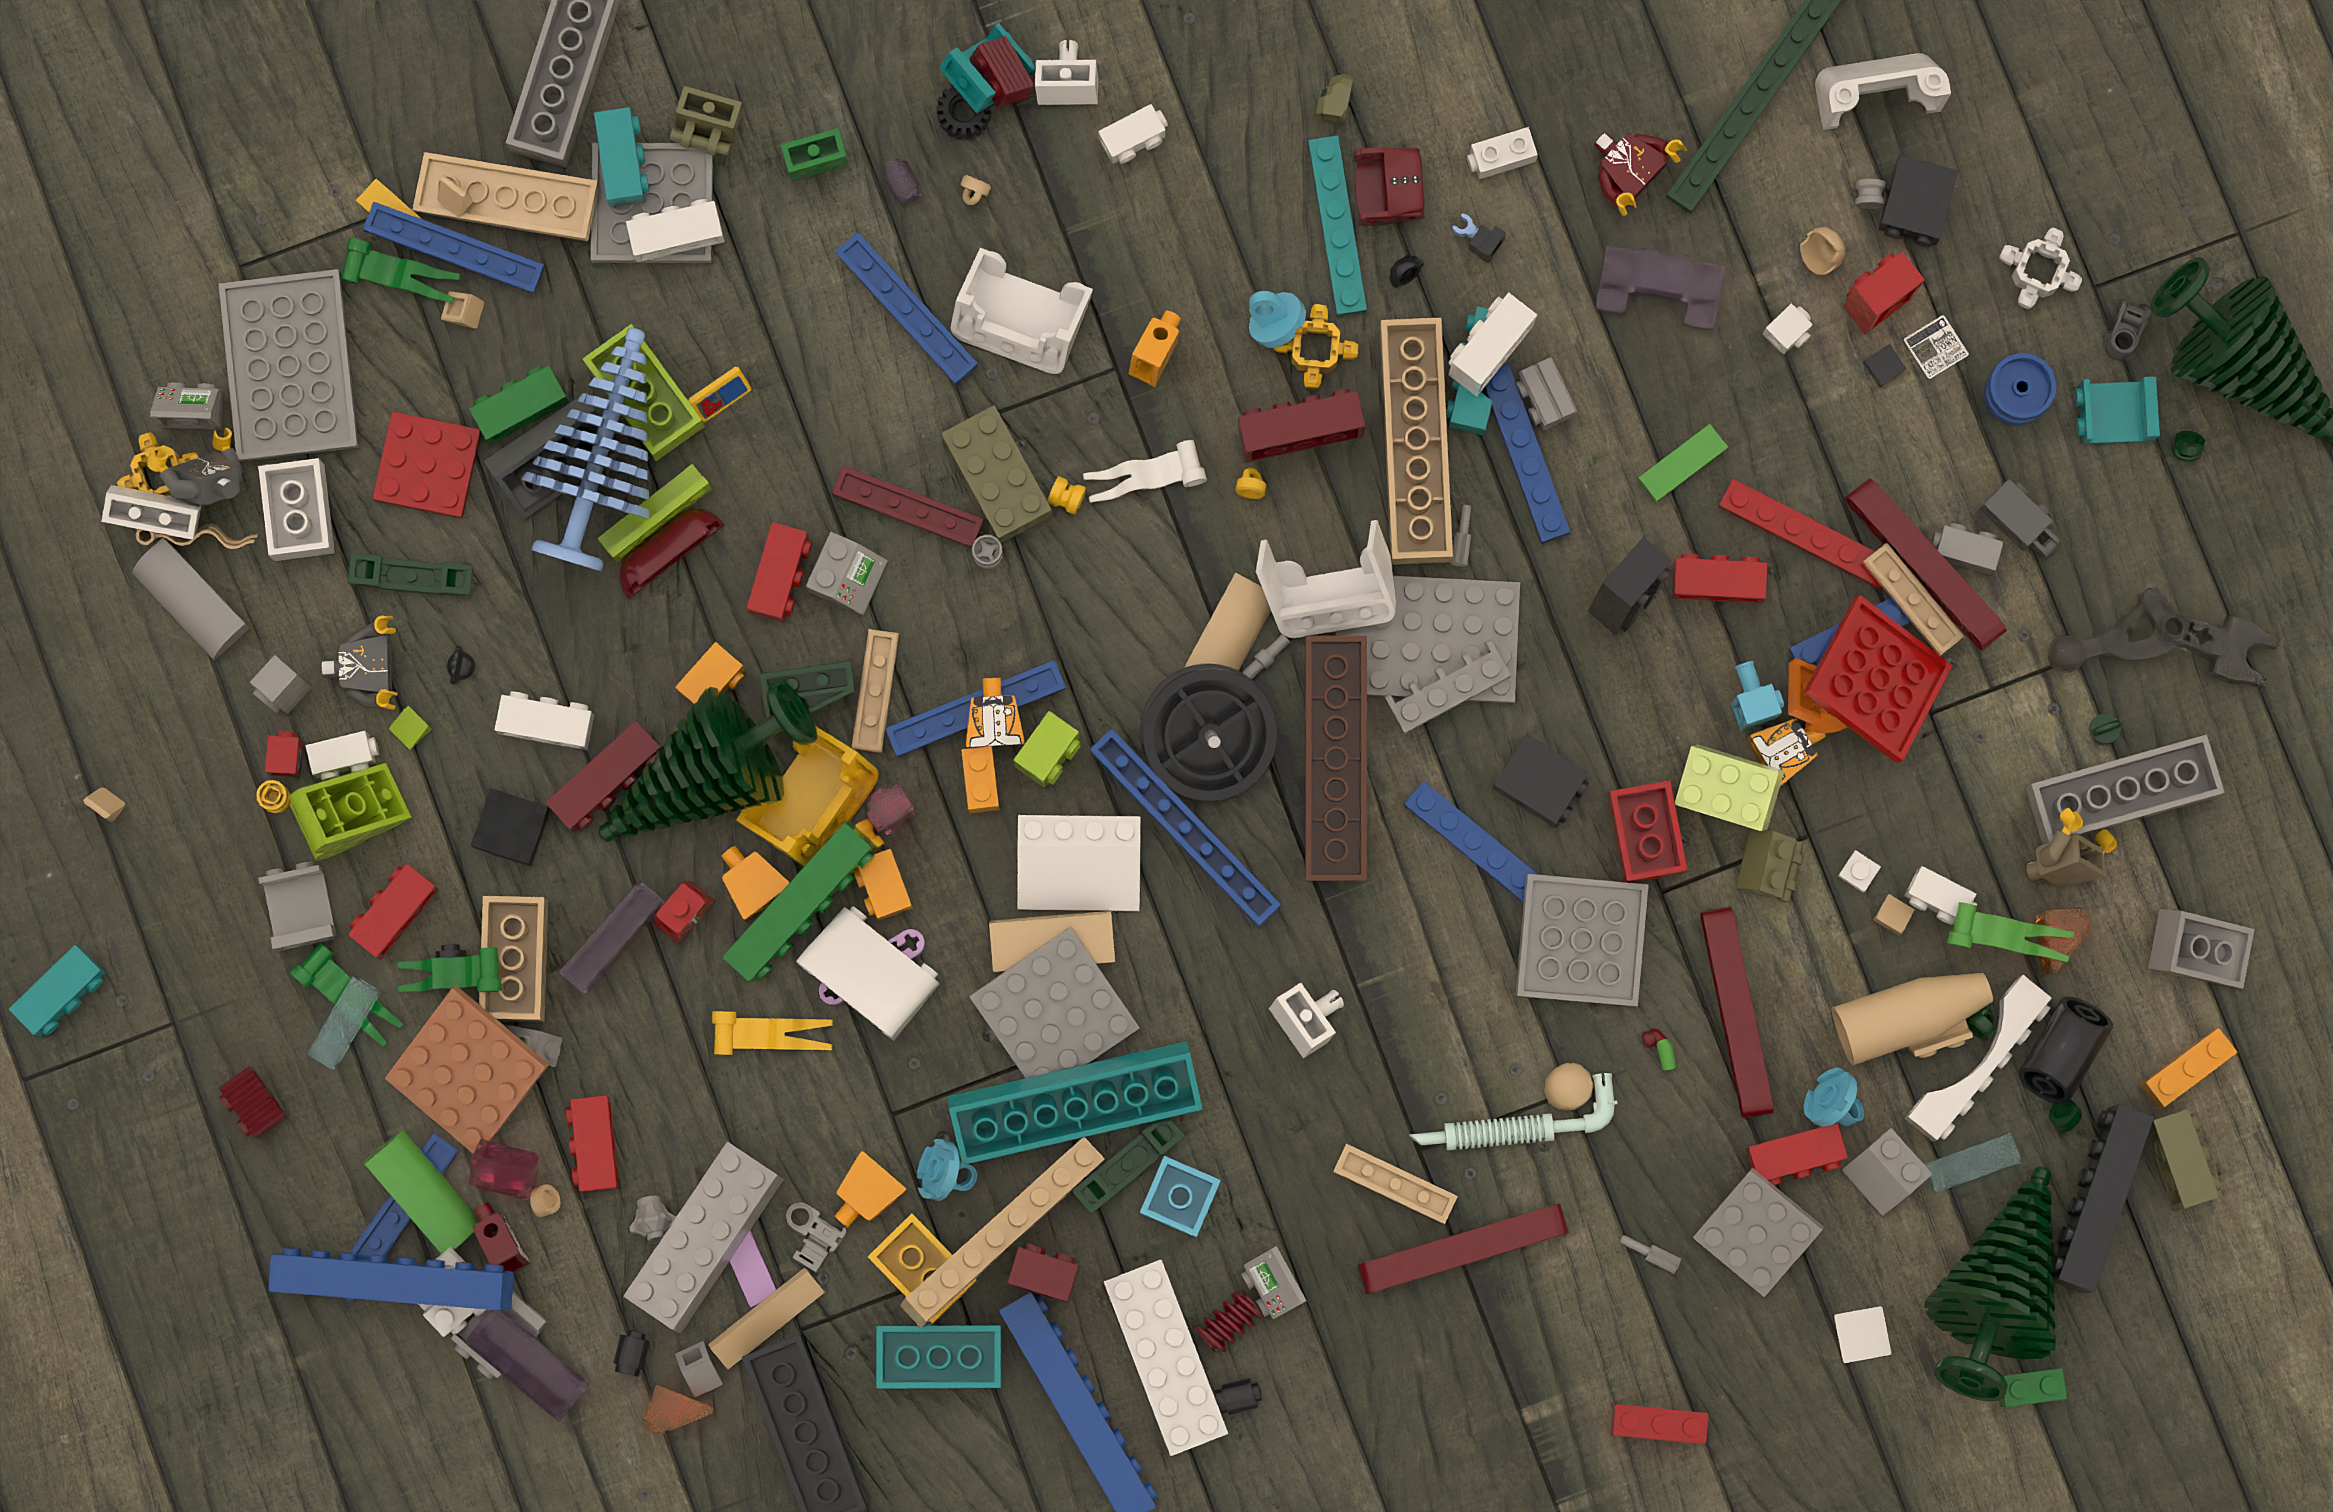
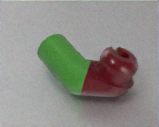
[1642,1028,1677,1070]

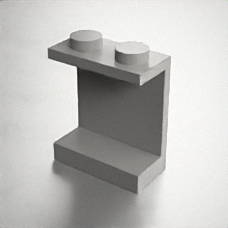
[258,861,338,952]
[451,1291,549,1379]

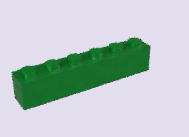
[723,821,877,982]

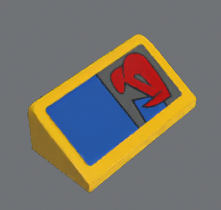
[688,366,751,423]

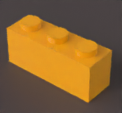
[2139,1028,2238,1109]

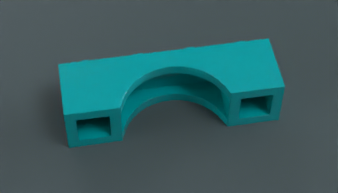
[1446,306,1492,435]

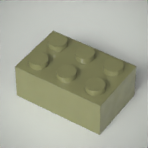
[2147,1109,2221,1211]

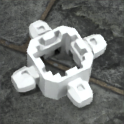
[1999,228,2082,309]

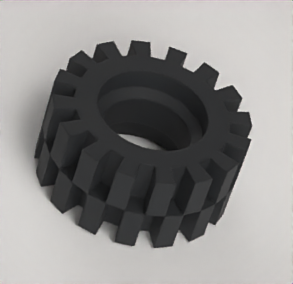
[936,85,991,140]

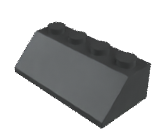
[483,396,620,520]

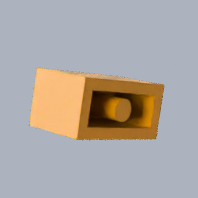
[675,642,745,705]
[961,746,1000,814]
[854,849,913,921]

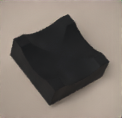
[471,788,550,866]

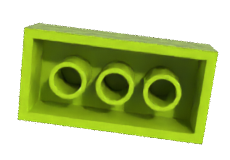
[583,324,705,461]

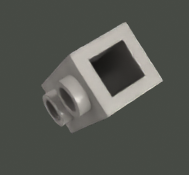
[1931,523,2003,575]

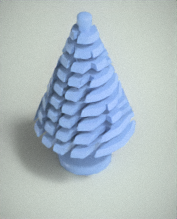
[521,328,649,571]

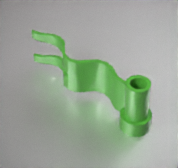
[1947,902,2074,962]

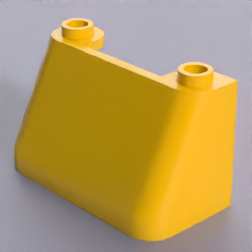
[736,726,879,866]

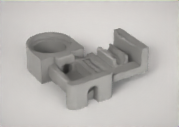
[786,1202,846,1274]

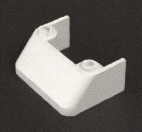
[1256,520,1396,638]

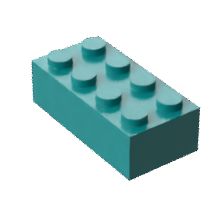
[876,1325,1002,1389]

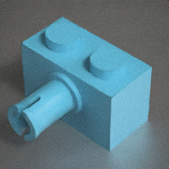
[1731,661,1784,732]

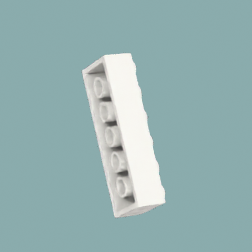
[1104,1260,1228,1456]

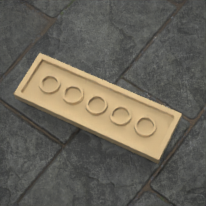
[412,152,600,241]

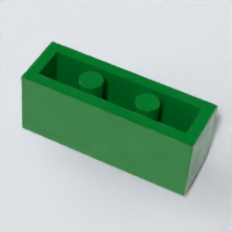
[469,366,569,445]

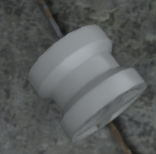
[1855,179,1886,209]

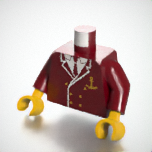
[1594,132,1687,216]

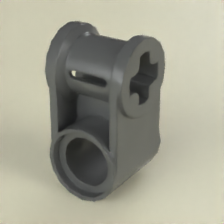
[2105,299,2151,361]

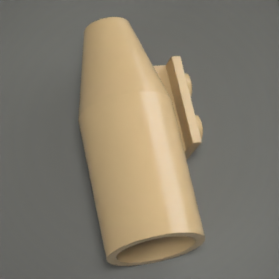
[1832,973,1993,1065]

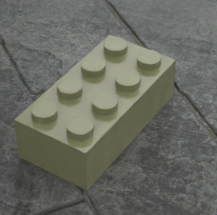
[941,405,1053,543]

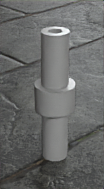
[1242,634,1290,679]

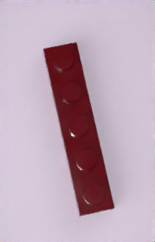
[832,466,984,548]

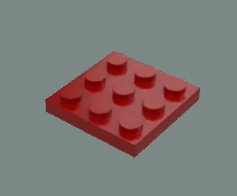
[372,412,482,519]

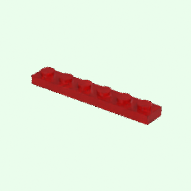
[1718,479,1882,590]

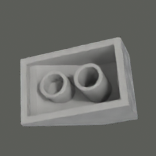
[2148,909,2255,989]

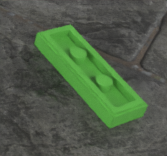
[1638,424,1728,503]

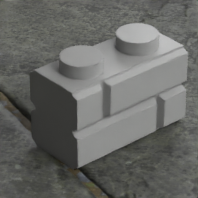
[1515,357,1577,430]

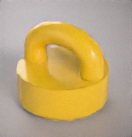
[1235,467,1266,499]

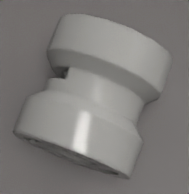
[972,535,1003,569]

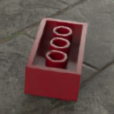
[1238,389,1365,463]

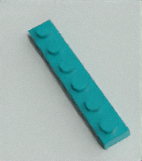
[1308,136,1367,317]

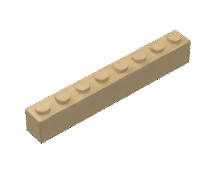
[900,1137,1104,1328]

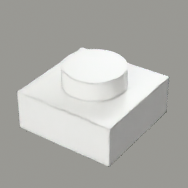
[1838,850,1881,893]

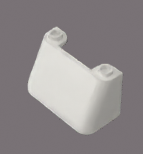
[1815,53,1951,130]
[950,248,1093,374]
[796,906,940,1041]

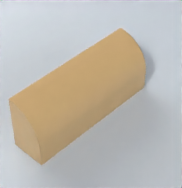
[1184,573,1271,671]
[989,911,1115,972]

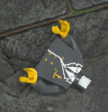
[147,428,242,505]
[322,616,398,710]

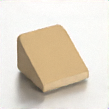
[437,176,473,217]
[441,291,484,329]
[83,787,126,822]
[1873,894,1915,936]

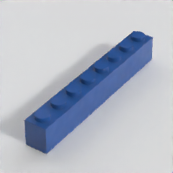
[1090,729,1281,929]
[268,1248,514,1311]
[999,1292,1158,1512]

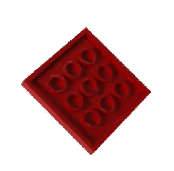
[1803,595,1953,763]

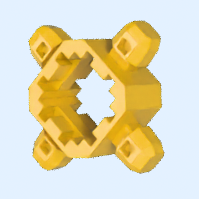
[1273,304,1358,390]
[117,432,200,497]

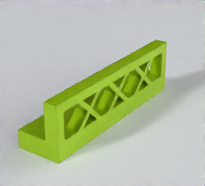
[597,464,712,563]

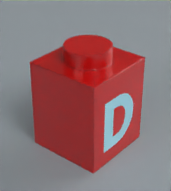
[265,731,304,778]

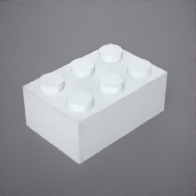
[1448,292,1537,397]
[258,458,335,561]

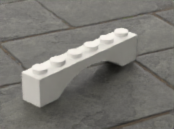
[1904,975,2051,1142]

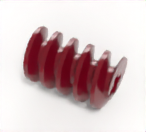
[1194,1289,1264,1353]

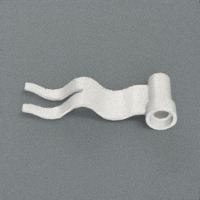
[1083,440,1207,503]

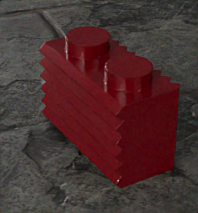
[969,36,1035,107]
[219,1066,288,1139]

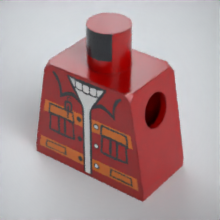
[654,881,715,945]

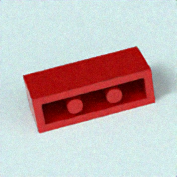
[746,522,812,623]
[1672,553,1767,603]
[348,864,439,960]
[566,1095,620,1193]
[1745,1123,1848,1185]
[1610,1404,1709,1444]

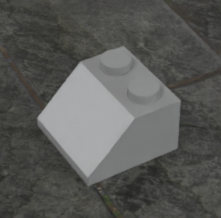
[1841,1128,1932,1216]

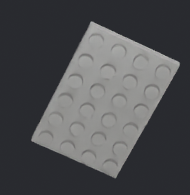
[219,269,359,462]
[1335,576,1520,704]

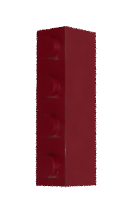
[545,721,661,832]

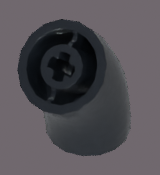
[2019,996,2113,1104]

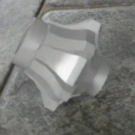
[629,1196,676,1244]

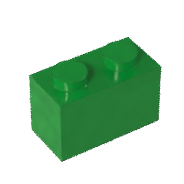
[780,128,849,181]
[1999,1368,2067,1407]

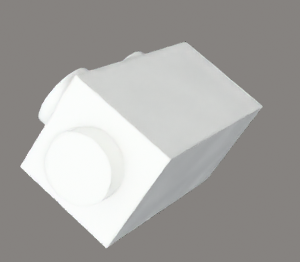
[1098,104,1168,164]
[1467,127,1538,179]
[305,731,379,781]
[1904,866,1977,925]

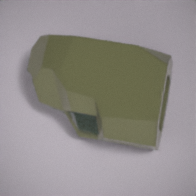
[1315,74,1353,124]

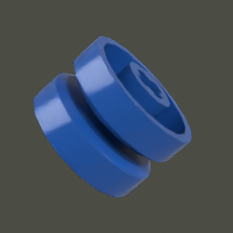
[1984,353,2057,426]

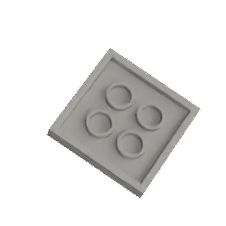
[1693,1168,1824,1297]

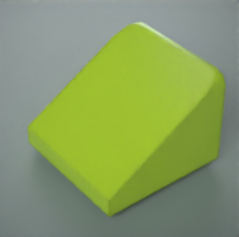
[389,705,432,750]

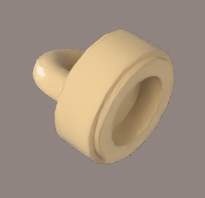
[960,175,991,205]
[530,1184,561,1217]

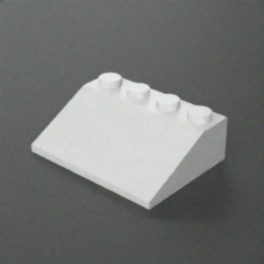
[1017,815,1141,911]

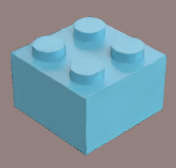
[1140,1156,1221,1238]

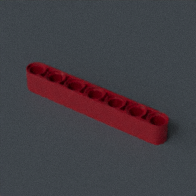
[1845,478,2007,651]
[1700,906,1774,1119]
[1357,1203,1569,1294]

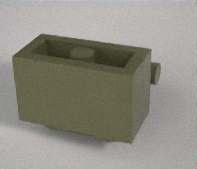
[670,86,742,156]
[1736,829,1804,903]

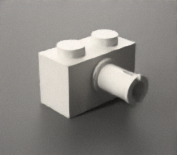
[1035,40,1099,105]
[1269,983,1344,1058]

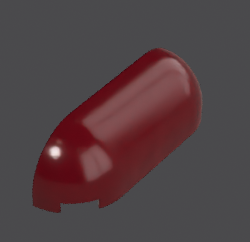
[619,509,724,599]

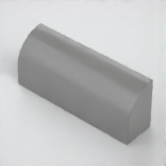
[132,537,250,661]

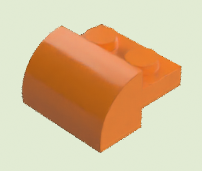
[1788,658,1848,733]

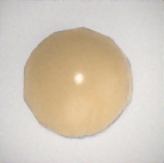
[1800,227,1845,275]
[1544,1063,1594,1111]

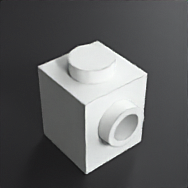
[1763,303,1813,355]

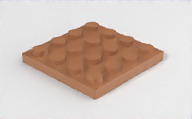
[385,986,550,1157]

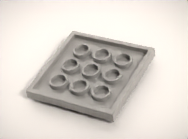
[591,143,713,263]
[1515,874,1649,1006]
[969,927,1140,1078]

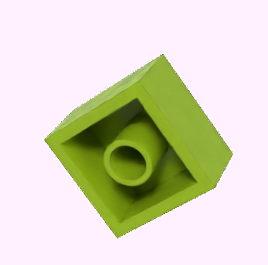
[1013,711,1081,789]

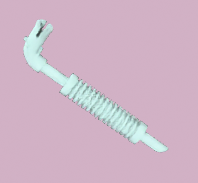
[1409,1073,1618,1151]

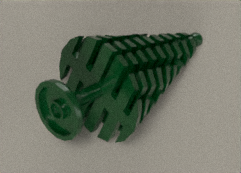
[2150,257,2333,445]
[599,679,817,842]
[1924,1167,2056,1402]

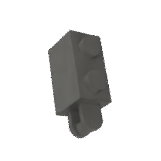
[1979,479,2061,558]

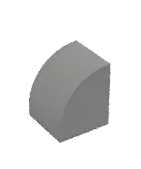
[675,1341,723,1397]

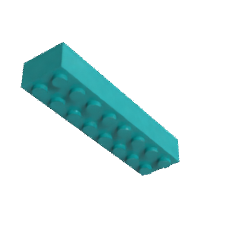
[947,1041,1203,1165]

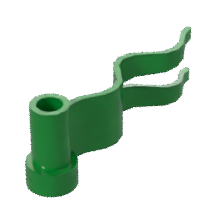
[341,237,461,303]
[289,942,404,1047]
[397,947,502,992]

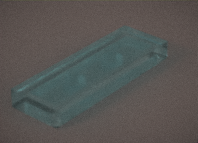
[307,975,381,1070]
[1924,1133,2022,1193]

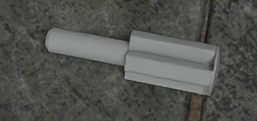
[1450,505,1471,567]
[1620,1235,1681,1274]

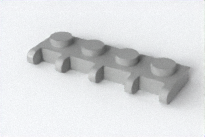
[1384,639,1511,734]

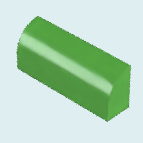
[364,1129,479,1254]

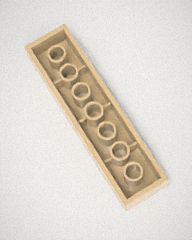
[1379,318,1453,565]

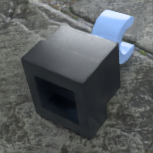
[1453,214,1506,263]

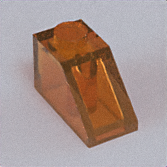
[642,1385,716,1434]

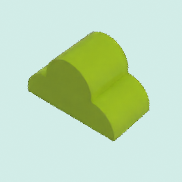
[289,763,411,861]

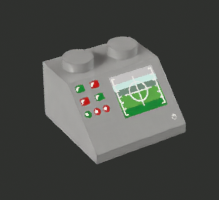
[150,382,224,430]
[806,532,888,616]
[1241,1246,1306,1320]

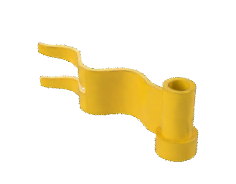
[712,1011,833,1055]

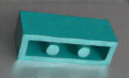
[594,107,649,207]
[9,944,106,1037]

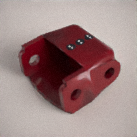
[1353,147,1425,226]

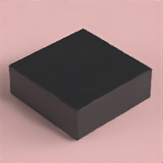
[1863,344,1906,387]

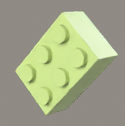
[1675,744,1784,831]

